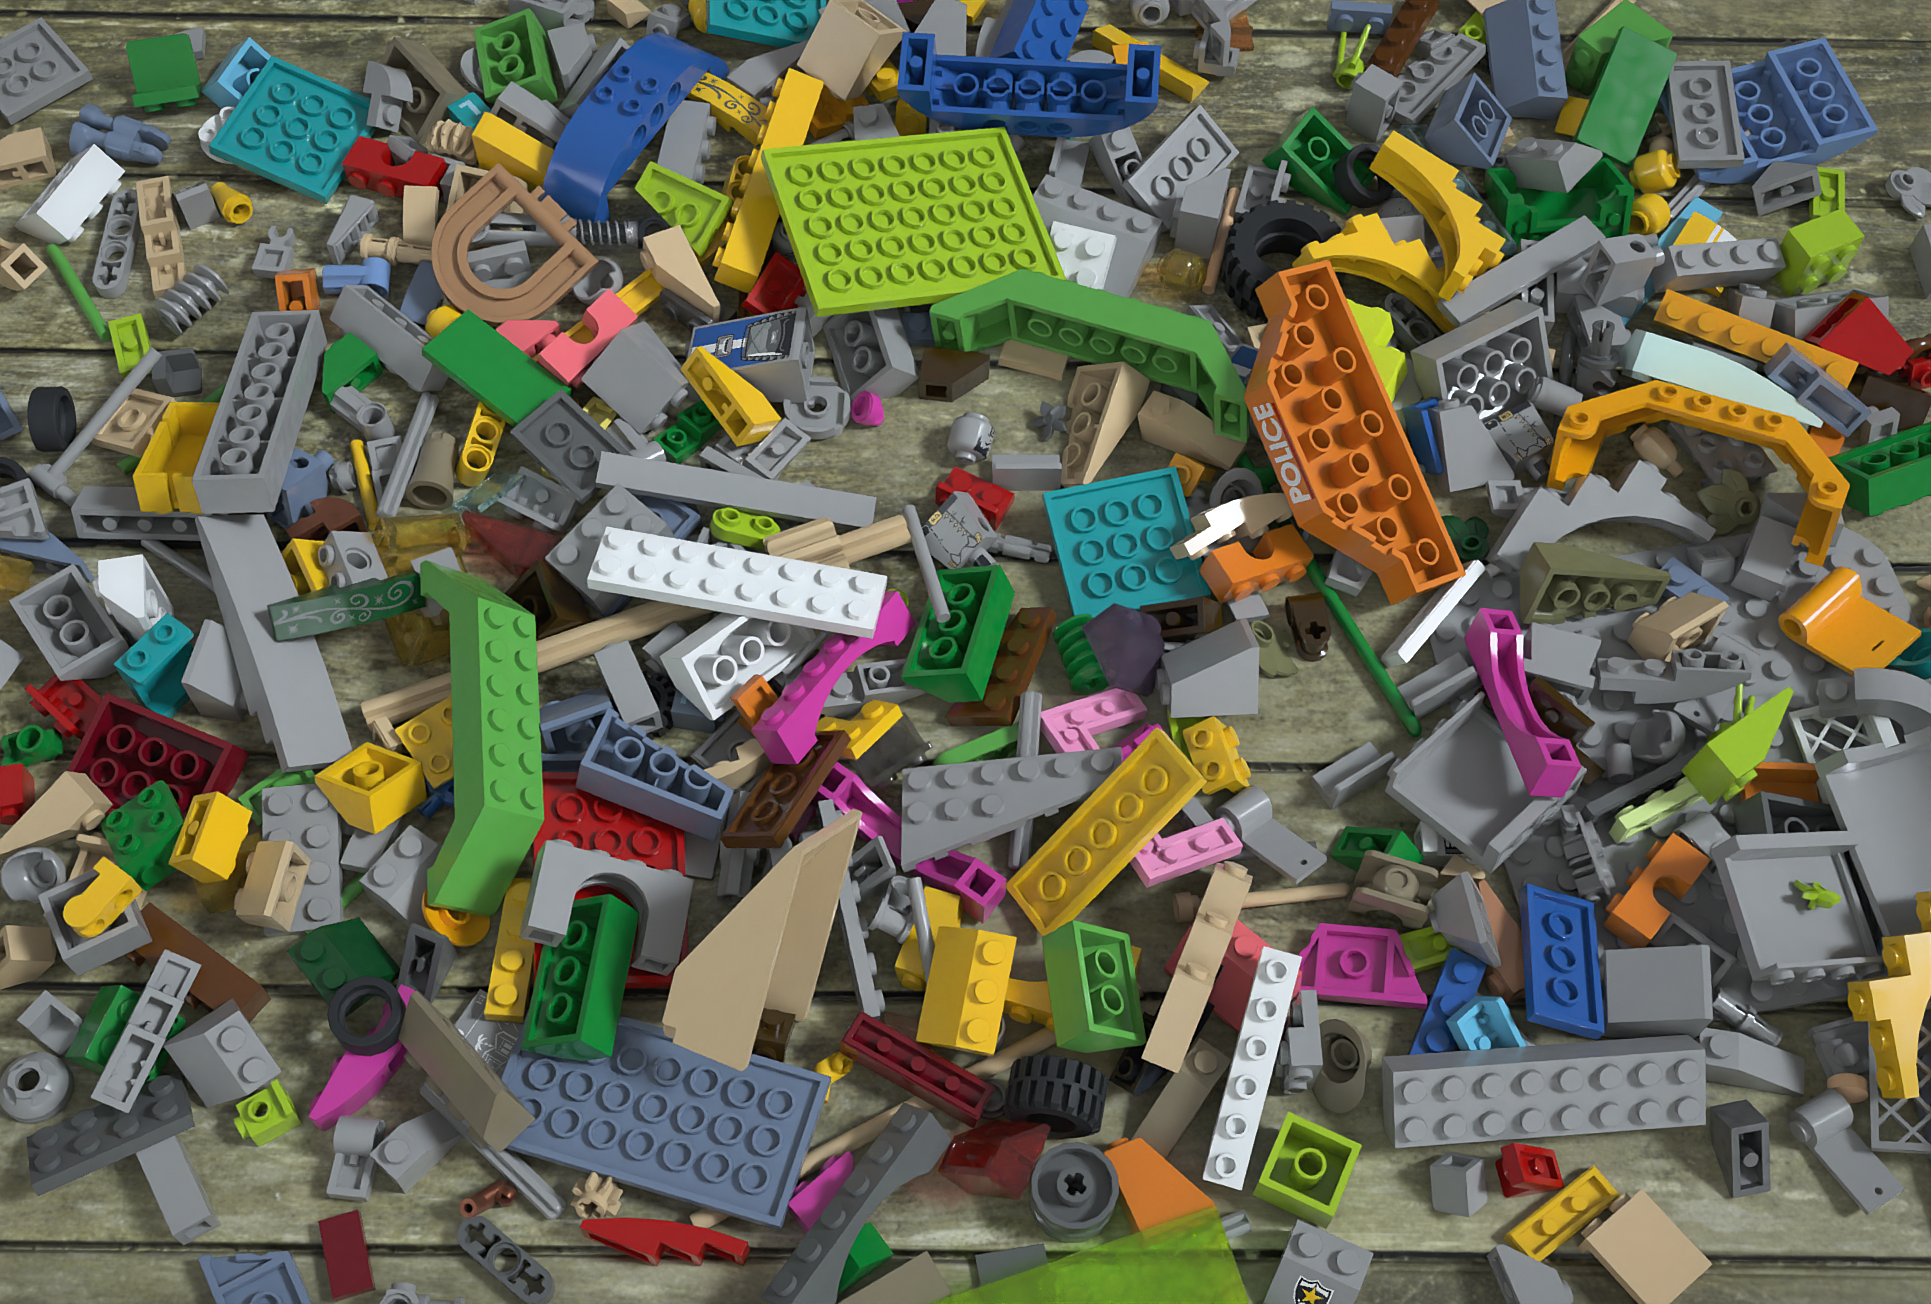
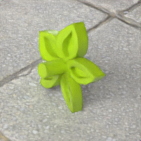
[1794,879,1841,909]

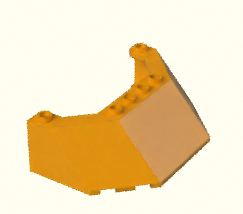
[1546,380,1850,567]

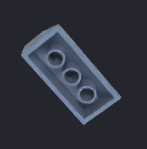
[1483,0,1568,120]

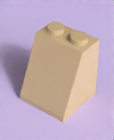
[797,0,906,101]

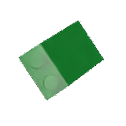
[1261,106,1376,216]

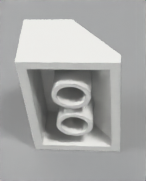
[14,144,125,245]
[93,554,174,645]

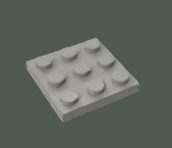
[0,17,93,125]

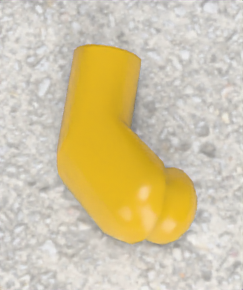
[813,1052,854,1104]

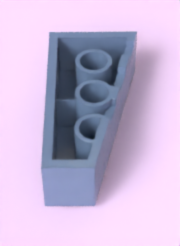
[575,707,734,842]

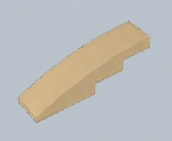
[136,176,187,299]

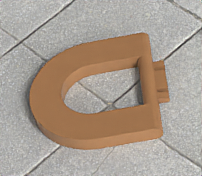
[431,163,599,327]

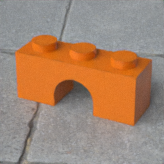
[1198,524,1314,603]
[1603,833,1711,948]

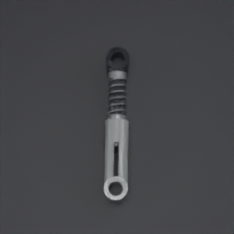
[471,212,670,249]

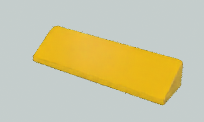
[1092,24,1209,103]

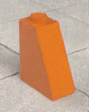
[1103,1137,1217,1250]

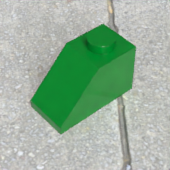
[322,332,384,414]
[1330,826,1424,872]

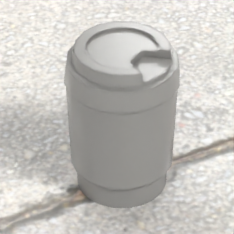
[1527,376,1583,417]

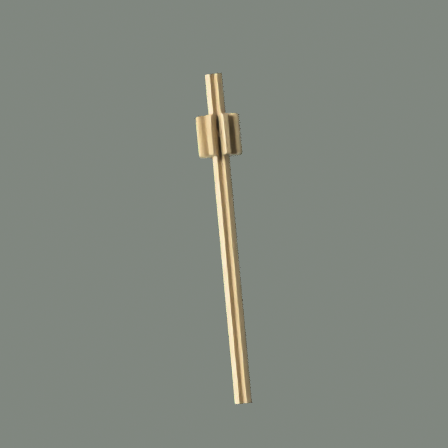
[360,514,912,732]

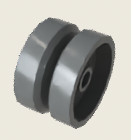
[1029,1142,1119,1243]

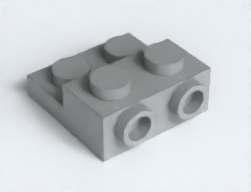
[1273,990,1323,1095]

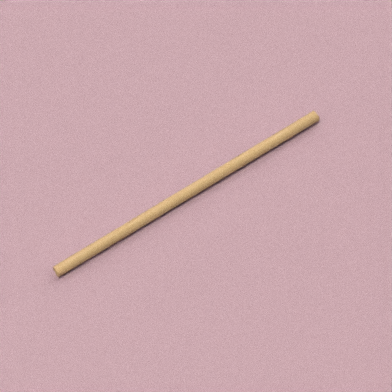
[689,982,1144,1228]

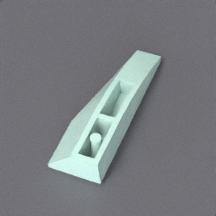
[1618,329,1823,431]

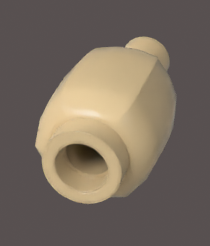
[1630,424,1685,478]

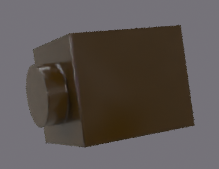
[1140,597,1223,642]

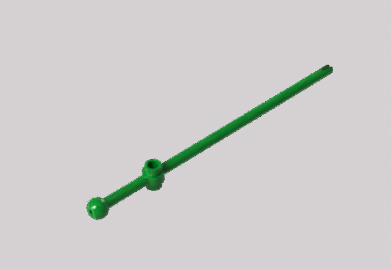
[1203,409,1422,737]

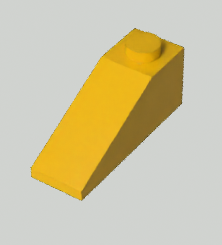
[680,346,781,447]

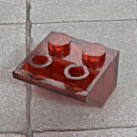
[937,1120,1051,1200]

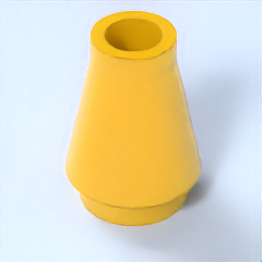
[210,182,253,224]

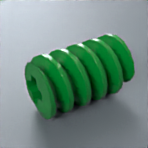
[1053,614,1114,695]

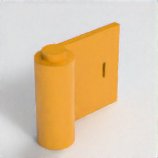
[1778,567,1922,677]

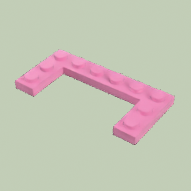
[1040,684,1243,888]

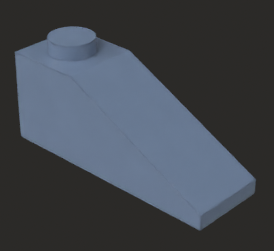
[0,531,93,583]

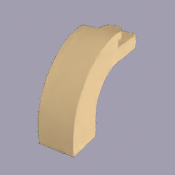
[0,238,48,291]

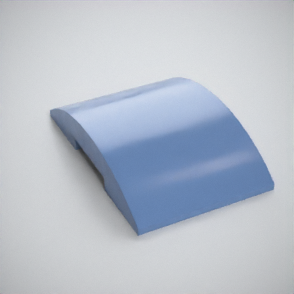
[1658,37,1878,184]

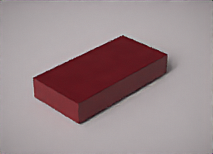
[318,1209,376,1302]

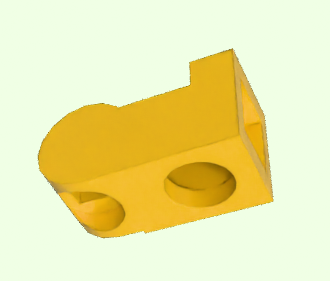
[63,856,143,938]

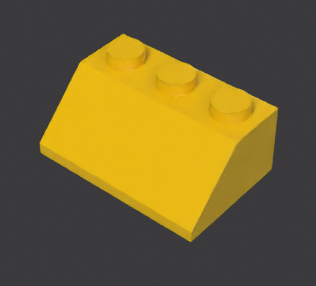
[916,926,1017,1057]

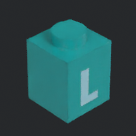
[447,91,491,131]

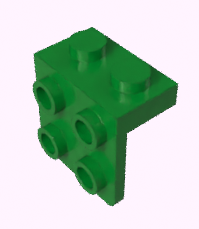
[126,33,204,112]
[101,780,185,891]

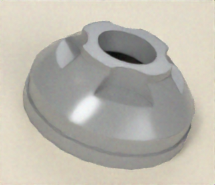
[0,1052,74,1124]

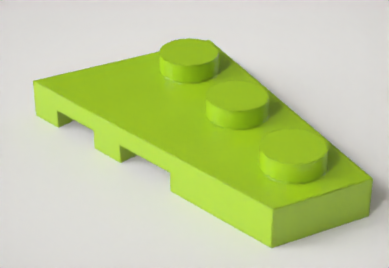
[634,161,734,258]

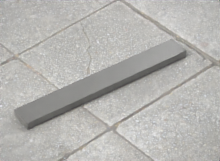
[596,451,877,530]

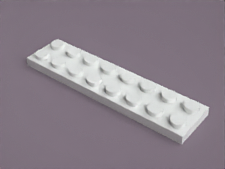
[587,527,887,639]

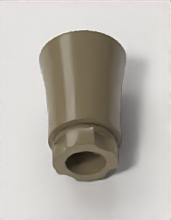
[405,432,458,510]

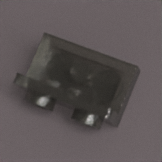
[847,712,933,789]

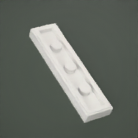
[1380,560,1486,668]

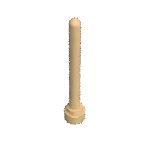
[1172,882,1350,923]

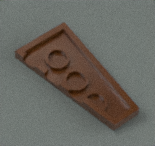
[945,607,1057,726]

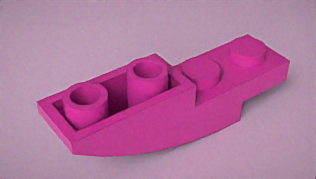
[308,984,415,1131]

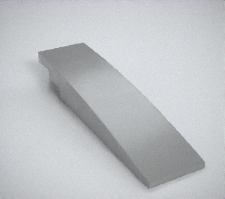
[195,514,352,773]

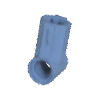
[322,257,391,299]

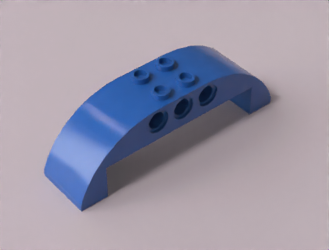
[897,32,1161,137]
[540,33,729,223]

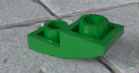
[652,399,722,464]

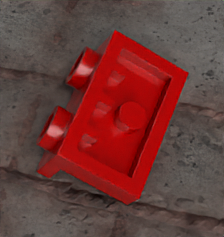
[935,466,1015,531]

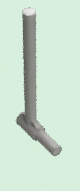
[29,347,163,508]

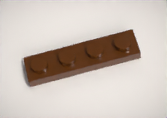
[1365,0,1439,78]

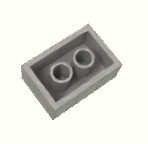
[545,483,675,615]

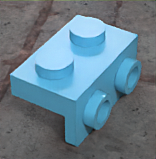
[1446,996,1527,1051]

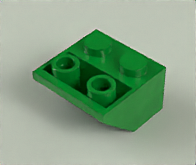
[65,985,187,1086]

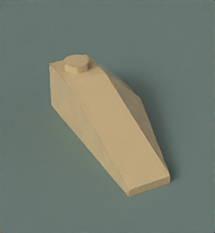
[1061,361,1150,488]

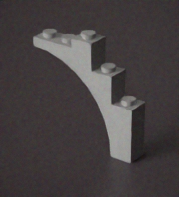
[1485,459,1716,578]

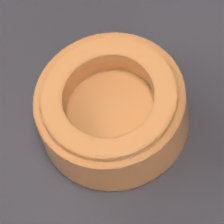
[1827,1073,1869,1103]

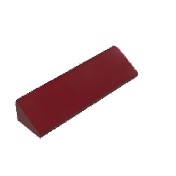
[839,1010,996,1128]

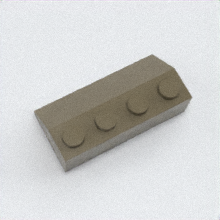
[398,990,535,1153]

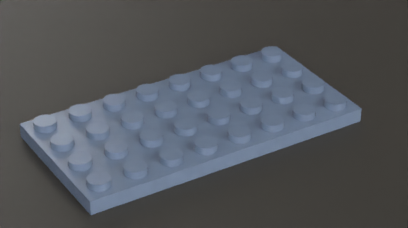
[501,1011,831,1231]

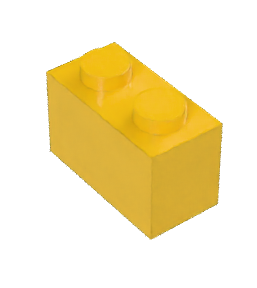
[168,791,252,884]

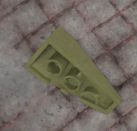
[1520,542,1672,625]

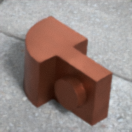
[285,497,368,541]

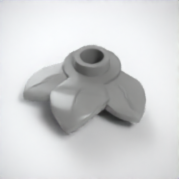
[1885,167,1931,219]

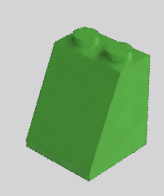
[1565,0,1674,96]

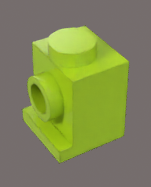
[233,1079,302,1147]

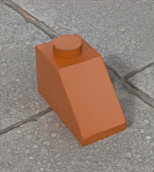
[274,268,320,311]

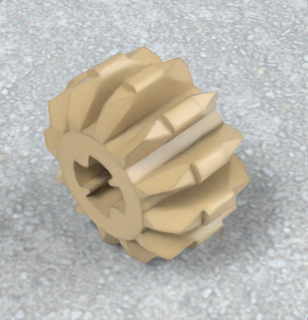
[426,119,477,167]

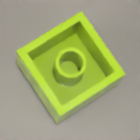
[1773,208,1865,297]
[1253,1112,1362,1229]

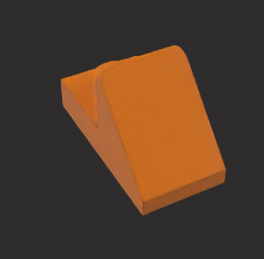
[730,674,778,738]

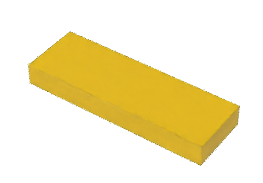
[1504,1165,1620,1262]

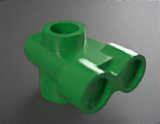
[1,725,63,770]

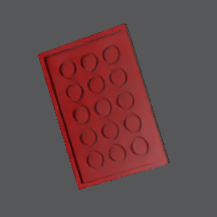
[533,772,689,988]

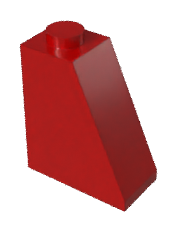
[1803,292,1914,376]

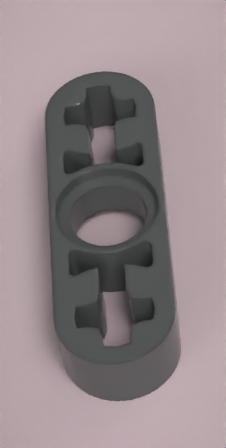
[1378,293,1442,352]
[457,1216,555,1304]

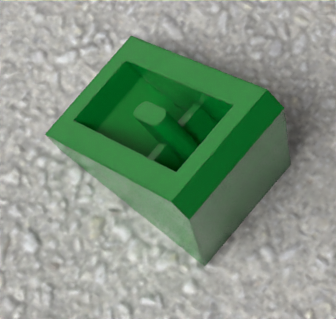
[837,1222,894,1297]

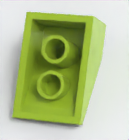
[1681,686,1794,805]

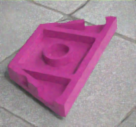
[1295,923,1427,1009]

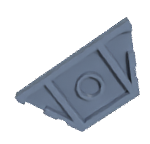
[198,1251,313,1304]

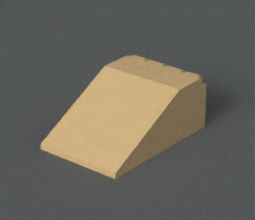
[662,809,862,1071]

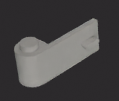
[1672,633,1761,736]
[1215,785,1327,884]
[1789,1088,1905,1215]

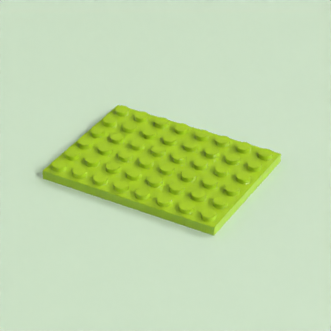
[761,127,1067,317]

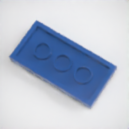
[1519,883,1605,1040]

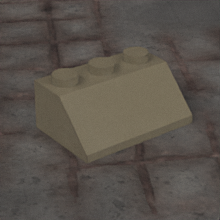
[380,37,469,145]

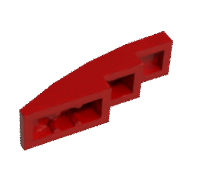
[580,1217,750,1267]

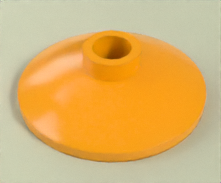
[422,888,490,947]

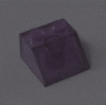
[1082,603,1165,697]

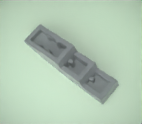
[90,949,201,1113]

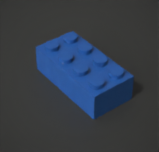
[989,0,1089,61]

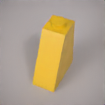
[472,112,554,191]

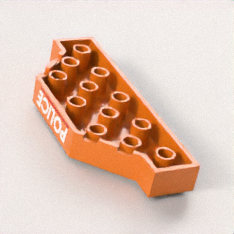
[1243,260,1466,606]

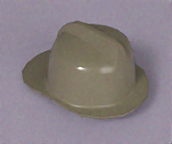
[1312,1019,1372,1114]

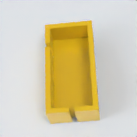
[133,402,219,514]

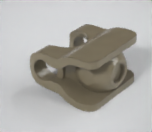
[1347,850,1439,931]

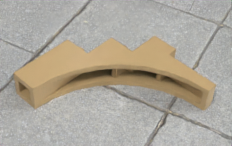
[1141,861,1253,1073]

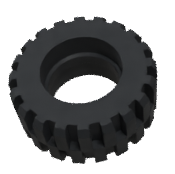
[1221,200,1346,323]

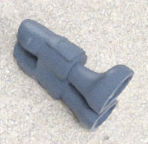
[69,104,171,165]

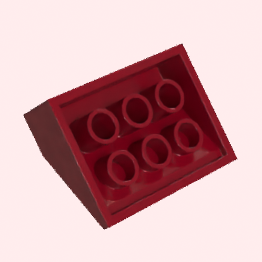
[67,692,250,818]

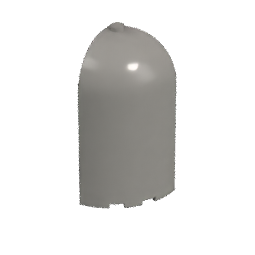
[1814,725,1931,937]

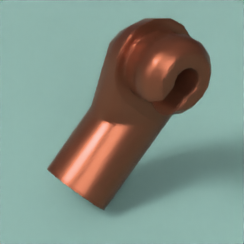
[459,1180,517,1218]

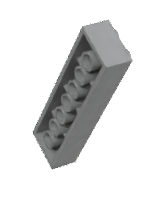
[192,310,327,514]
[1382,1034,1706,1148]

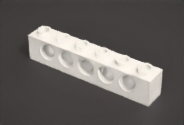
[1201,946,1302,1191]

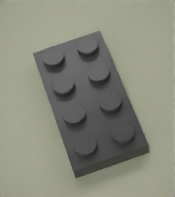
[26,1070,195,1196]

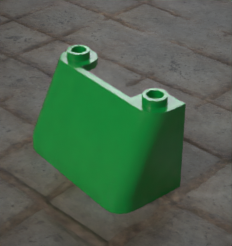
[1484,158,1635,257]

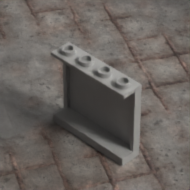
[1385,691,1587,874]
[1711,830,1886,985]

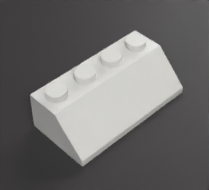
[659,612,816,721]

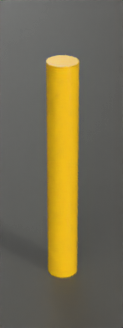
[349,439,382,531]

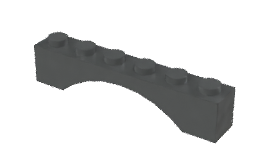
[761,1102,952,1304]

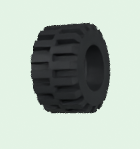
[1003,1055,1108,1138]

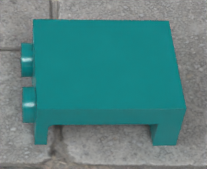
[114,613,194,718]

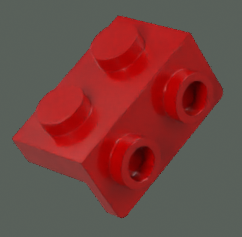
[742,252,807,315]
[24,674,103,740]

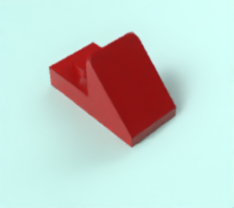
[1495,1143,1565,1198]

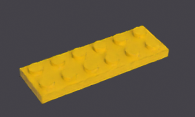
[1006,727,1207,936]

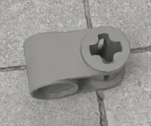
[1672,812,1731,886]
[867,876,914,944]

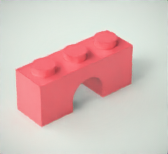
[536,289,638,388]

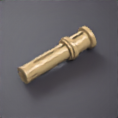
[360,233,432,266]

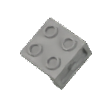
[467,240,533,326]

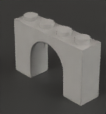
[519,839,694,976]

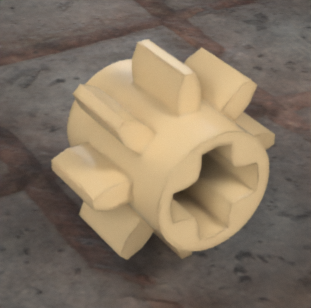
[571,1171,623,1220]

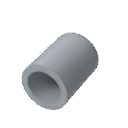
[1605,743,1635,784]

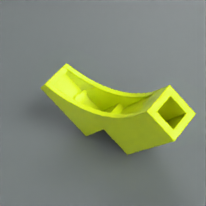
[1346,299,1408,403]

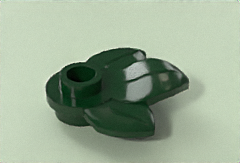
[1441,515,1489,564]

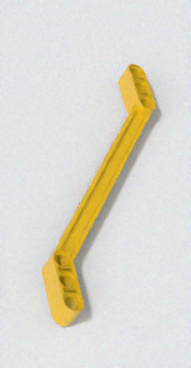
[455,155,752,487]

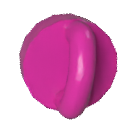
[851,391,884,426]

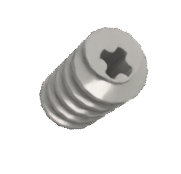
[154,264,229,336]

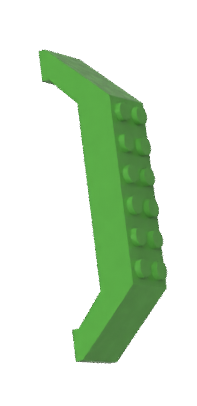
[929,269,1250,443]
[420,560,544,917]

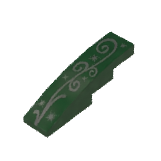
[267,570,426,641]

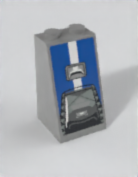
[685,307,815,403]

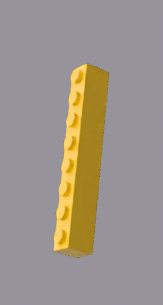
[712,68,824,294]

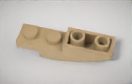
[1169,493,1293,561]

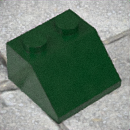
[287,918,400,1018]

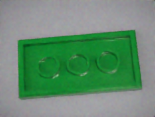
[1572,26,1678,169]
[422,309,571,428]

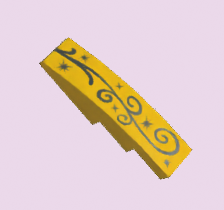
[687,72,769,147]

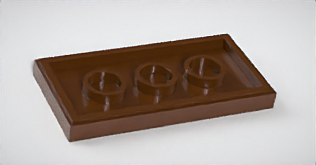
[720,730,851,848]

